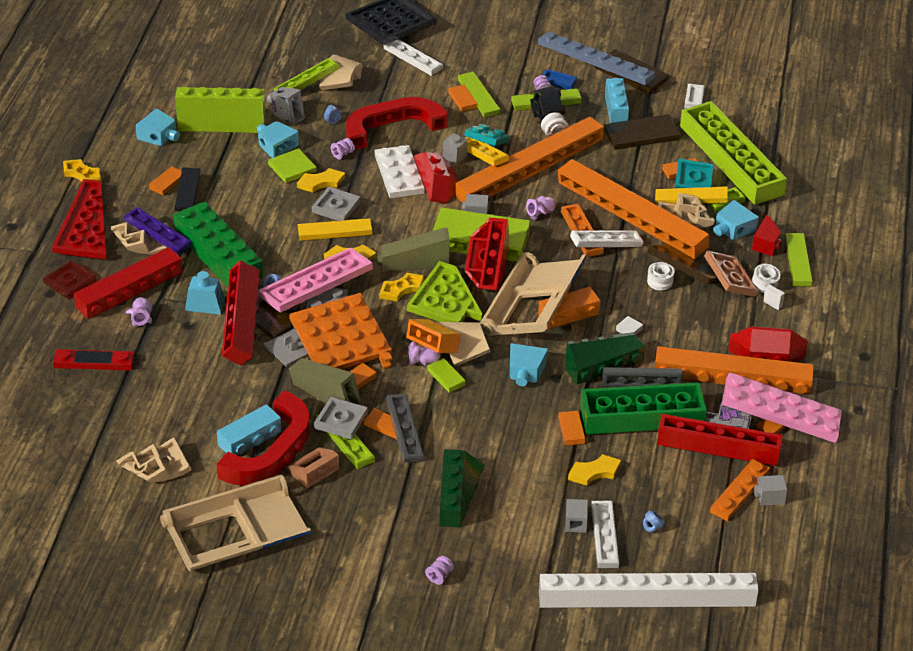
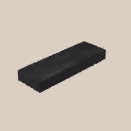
[175,167,201,211]

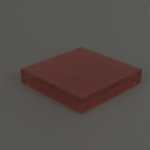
[43,260,97,300]

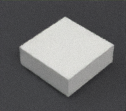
[763,284,785,310]
[616,316,643,335]

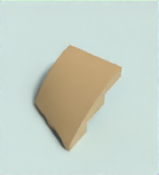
[319,55,362,90]
[657,193,715,229]
[111,222,169,255]
[439,322,491,367]
[117,437,192,482]

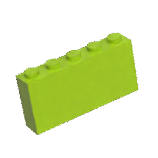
[175,87,266,133]
[433,207,530,262]

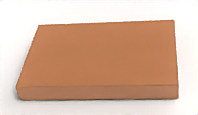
[704,251,758,297]

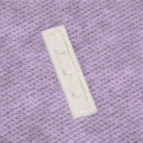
[384,39,443,76]
[570,231,643,247]
[591,501,619,568]

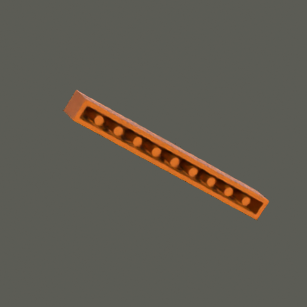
[456,117,604,202]
[558,159,709,259]

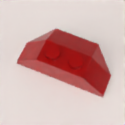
[414,152,459,204]
[465,218,509,291]
[728,327,808,362]

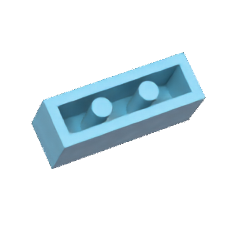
[605,78,629,123]
[217,404,281,456]

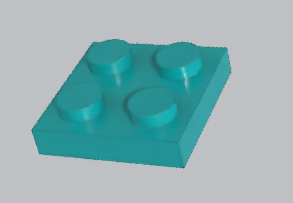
[464,124,510,146]
[675,158,713,189]

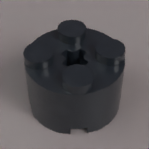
[530,86,565,124]

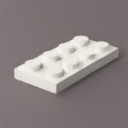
[375,145,424,198]

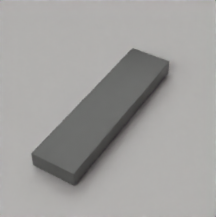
[602,367,682,387]
[386,394,424,463]

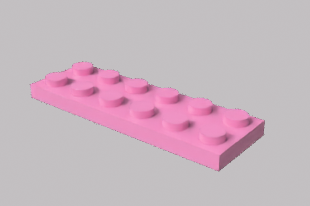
[258,247,373,312]
[722,372,842,443]

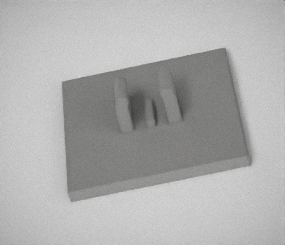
[264,328,308,366]

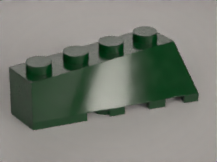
[565,332,645,384]
[439,449,484,527]

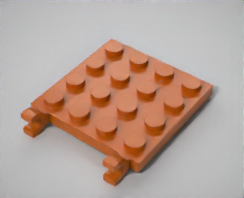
[289,293,392,370]

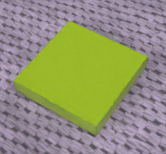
[268,148,316,183]

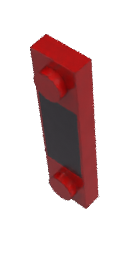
[53,349,134,371]

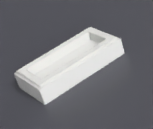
[684,84,705,108]

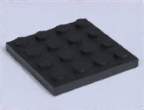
[345,0,437,45]

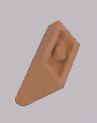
[287,447,339,488]

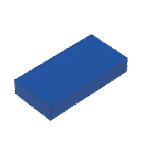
[542,69,577,90]

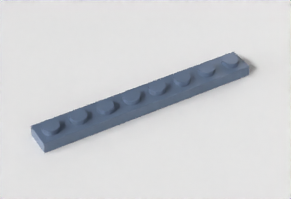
[538,32,655,85]

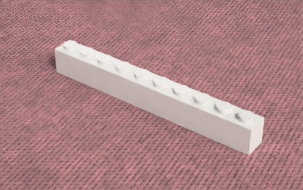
[539,573,758,608]

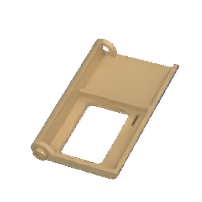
[480,252,586,336]
[160,475,311,571]

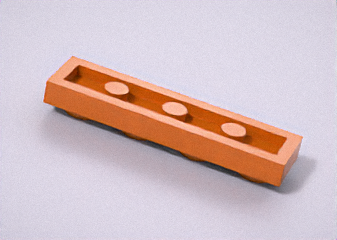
[561,204,604,257]
[710,459,770,521]

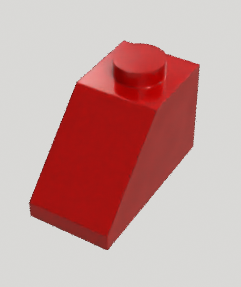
[752,215,782,256]

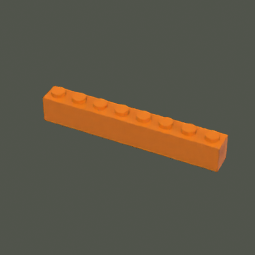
[655,346,813,395]

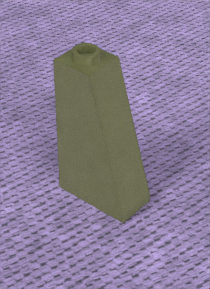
[378,228,450,272]
[289,358,362,406]

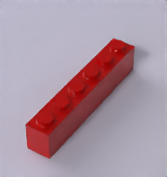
[74,247,183,319]
[222,260,260,366]
[657,414,783,466]

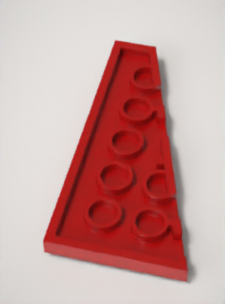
[52,179,106,259]

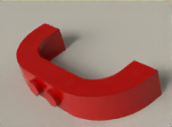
[346,97,448,150]
[216,390,310,486]

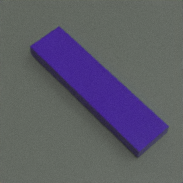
[124,207,191,255]

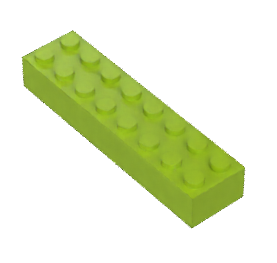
[680,101,787,205]

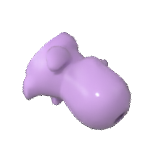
[526,196,556,220]
[126,297,152,327]
[409,341,440,366]

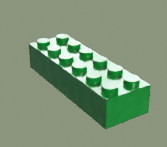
[173,202,263,288]
[580,383,706,434]

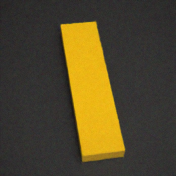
[465,137,509,166]
[655,187,728,205]
[298,218,372,241]

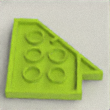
[407,261,482,322]

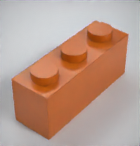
[538,287,600,329]
[406,319,461,353]

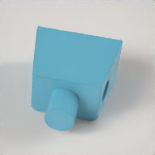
[136,109,180,146]
[257,122,299,158]
[713,200,759,240]
[185,271,225,315]
[510,343,547,386]

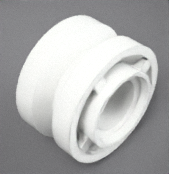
[541,112,569,137]
[647,262,674,290]
[752,264,780,293]

